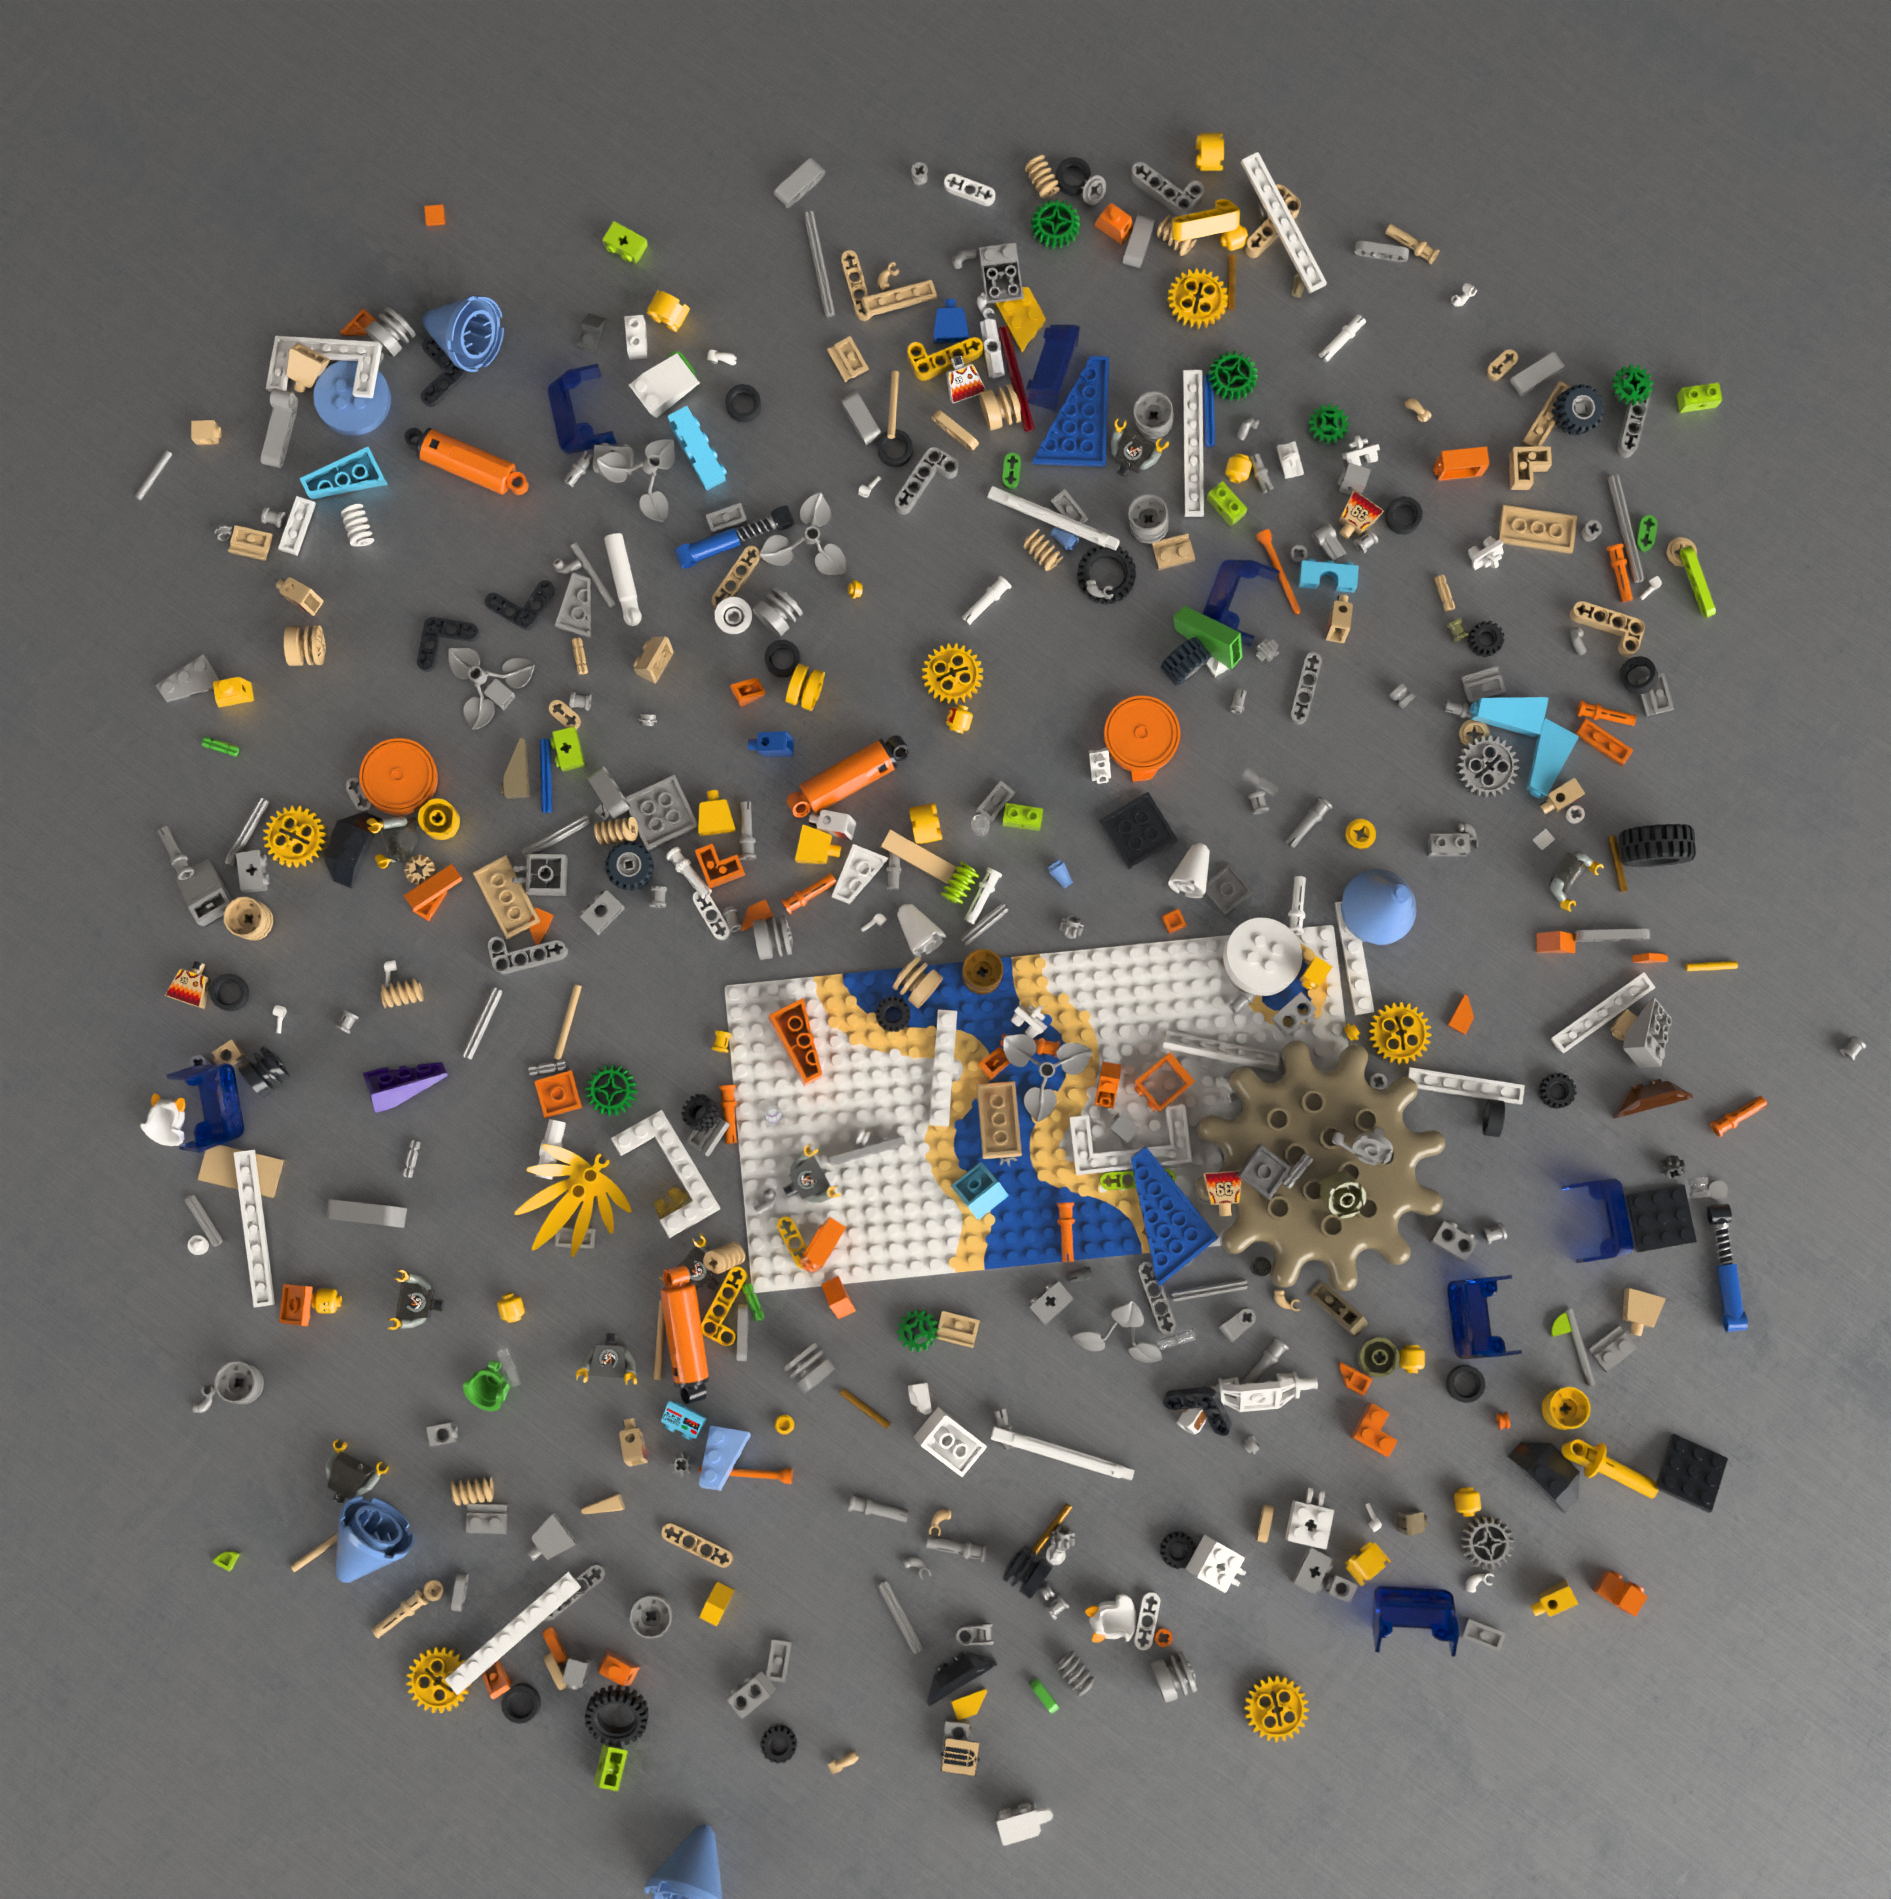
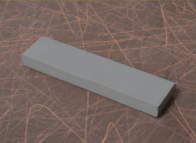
[829,1136,906,1166]

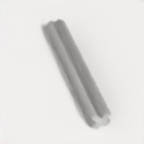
[224,797,269,867]
[522,814,591,859]
[462,987,502,1059]
[1171,1279,1248,1302]
[878,1580,923,1654]

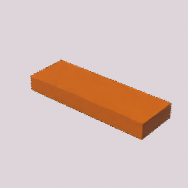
[1575,718,1633,766]
[403,864,463,911]

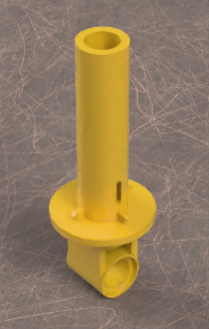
[1562,1439,1658,1499]

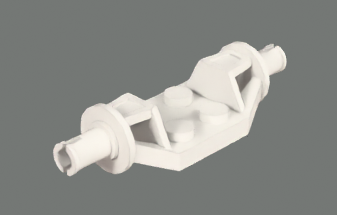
[1199,1371,1318,1412]

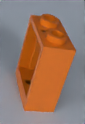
[1433,446,1489,481]
[1133,1052,1195,1113]
[798,1217,846,1273]

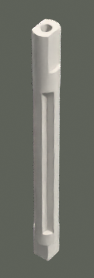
[988,486,1120,551]
[990,1426,1135,1480]

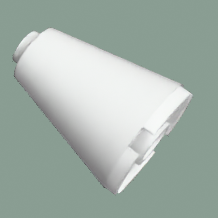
[1168,843,1210,898]
[897,904,946,958]

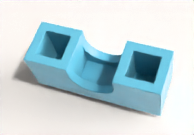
[1298,559,1359,592]

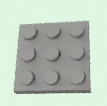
[625,775,698,850]

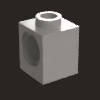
[483,678,516,711]
[1109,1113,1140,1144]
[426,1422,458,1447]
[1325,1574,1358,1604]

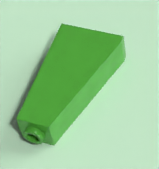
[1173,605,1243,670]

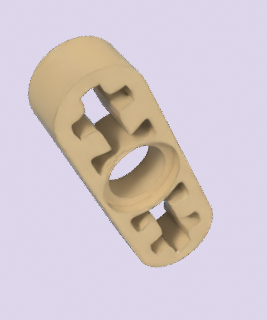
[931,410,979,451]

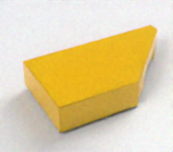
[951,1688,987,1721]

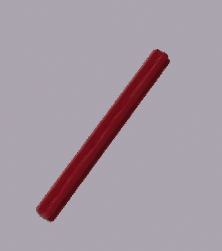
[998,326,1034,432]

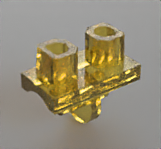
[653,1185,688,1219]

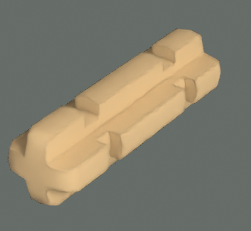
[1435,575,1455,612]
[571,638,588,675]

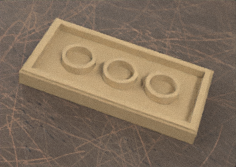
[1497,505,1577,554]
[472,855,541,940]
[976,1081,1022,1159]
[198,1142,284,1198]

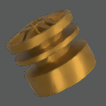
[962,949,1003,995]

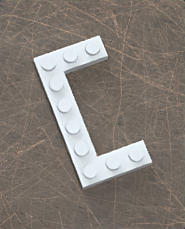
[266,336,382,398]
[1069,1104,1192,1175]
[611,1110,720,1238]

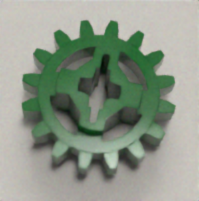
[1611,364,1654,406]
[1308,403,1349,445]
[896,1309,940,1352]

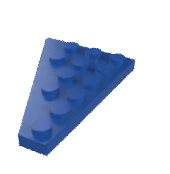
[1033,356,1109,467]
[1130,1146,1219,1285]

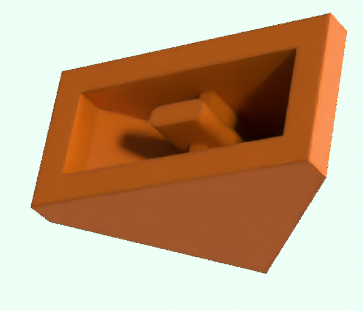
[730,677,766,708]
[1536,931,1575,954]
[978,1047,1010,1081]
[821,1276,856,1319]

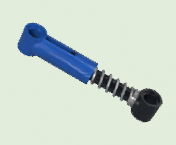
[674,506,795,569]
[1707,1204,1748,1332]

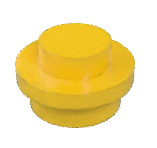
[847,580,862,599]
[1344,1023,1360,1041]
[775,1414,794,1434]

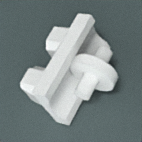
[1342,435,1380,466]
[1277,442,1304,479]
[1468,536,1503,570]
[1089,747,1111,784]
[1011,1004,1047,1039]

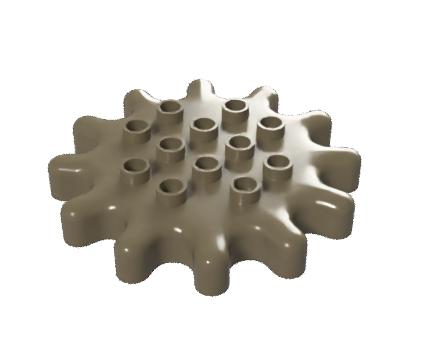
[1193,1040,1445,1291]

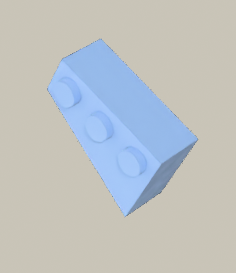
[699,1426,751,1491]

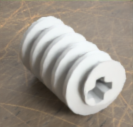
[341,504,374,547]

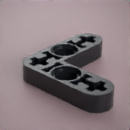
[421,337,466,407]
[485,580,555,630]
[417,617,479,672]
[1163,1387,1232,1436]

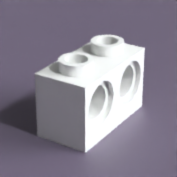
[625,315,648,360]

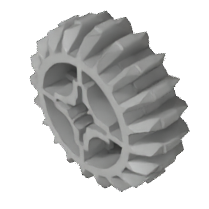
[1461,1515,1515,1570]

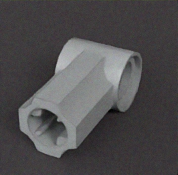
[1312,523,1347,562]

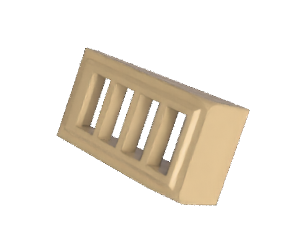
[581,1493,625,1514]

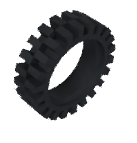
[1077,545,1136,605]
[585,1685,649,1746]

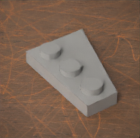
[555,573,591,639]
[156,654,221,702]

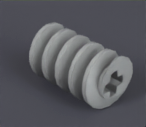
[1054,1650,1095,1697]

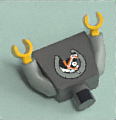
[783,1143,841,1203]
[576,1333,637,1385]

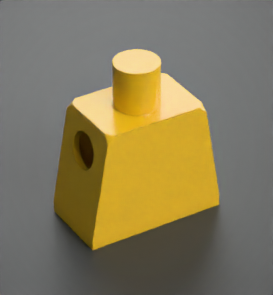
[213,677,254,707]
[698,790,736,836]
[795,825,842,864]
[1530,1580,1578,1617]

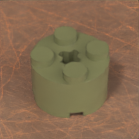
[1320,1172,1366,1218]
[1357,1337,1400,1377]

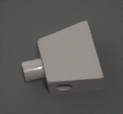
[527,1513,578,1560]

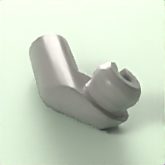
[754,1188,776,1216]

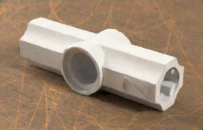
[980,319,1005,378]
[536,1119,566,1180]

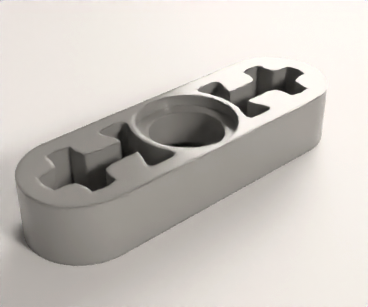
[1354,241,1409,262]
[737,1304,749,1361]

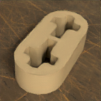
[1486,349,1518,381]
[549,700,581,730]
[1256,1504,1274,1543]
[544,1653,567,1691]

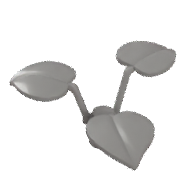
[597,439,675,522]
[759,492,846,575]
[448,648,535,730]
[1003,1034,1092,1122]
[1072,1300,1163,1363]

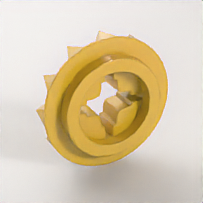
[1345,819,1376,849]

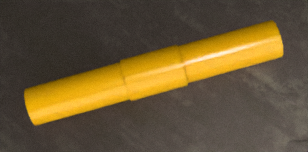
[1686,961,1738,971]

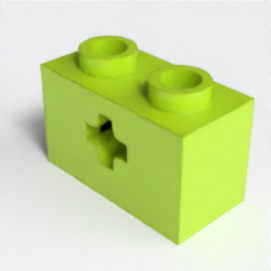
[602,221,648,264]
[1676,382,1722,413]
[1206,481,1247,527]
[550,727,586,772]
[1002,803,1043,831]
[593,1744,628,1791]

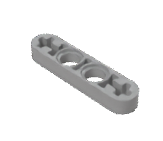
[1290,652,1322,725]
[1575,929,1650,942]
[1138,1262,1176,1335]
[545,1564,606,1620]

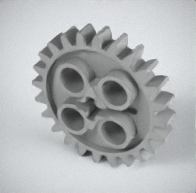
[1456,735,1519,797]

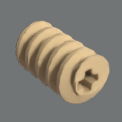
[1025,155,1060,199]
[1157,215,1197,256]
[1023,529,1063,571]
[594,817,638,845]
[381,978,424,1008]
[703,1241,745,1274]
[451,1477,494,1506]

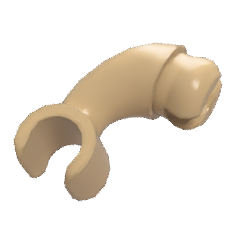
[878,262,899,291]
[1405,398,1431,422]
[1273,1289,1300,1311]
[929,1508,951,1536]
[828,1751,858,1774]

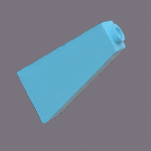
[1470,697,1549,737]
[1526,718,1579,798]

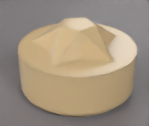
[423,1580,443,1601]

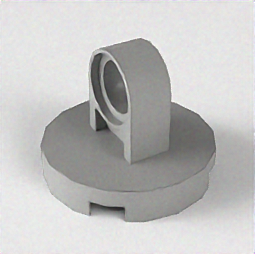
[1352,1126,1393,1165]

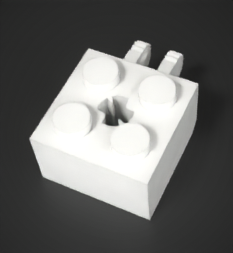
[1285,1488,1334,1549]
[1185,1534,1246,1593]
[996,1802,1053,1846]

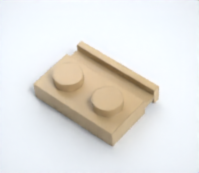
[827,336,869,382]
[228,525,273,561]
[1151,534,1195,570]
[936,1311,980,1348]

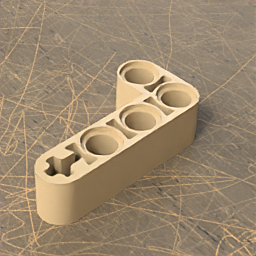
[1245,184,1301,258]
[1569,601,1645,657]

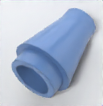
[1050,527,1079,551]
[1047,859,1073,888]

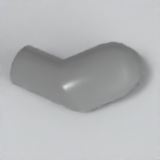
[952,249,976,269]
[1236,417,1260,441]
[553,559,582,575]
[1570,627,1587,656]

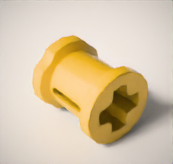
[711,1030,732,1053]

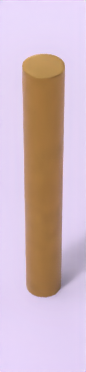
[1228,255,1236,311]
[1608,835,1628,892]
[840,1388,891,1429]
[1031,1503,1072,1555]

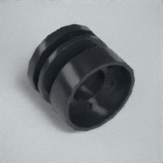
[238,1046,290,1098]
[1002,1545,1053,1599]

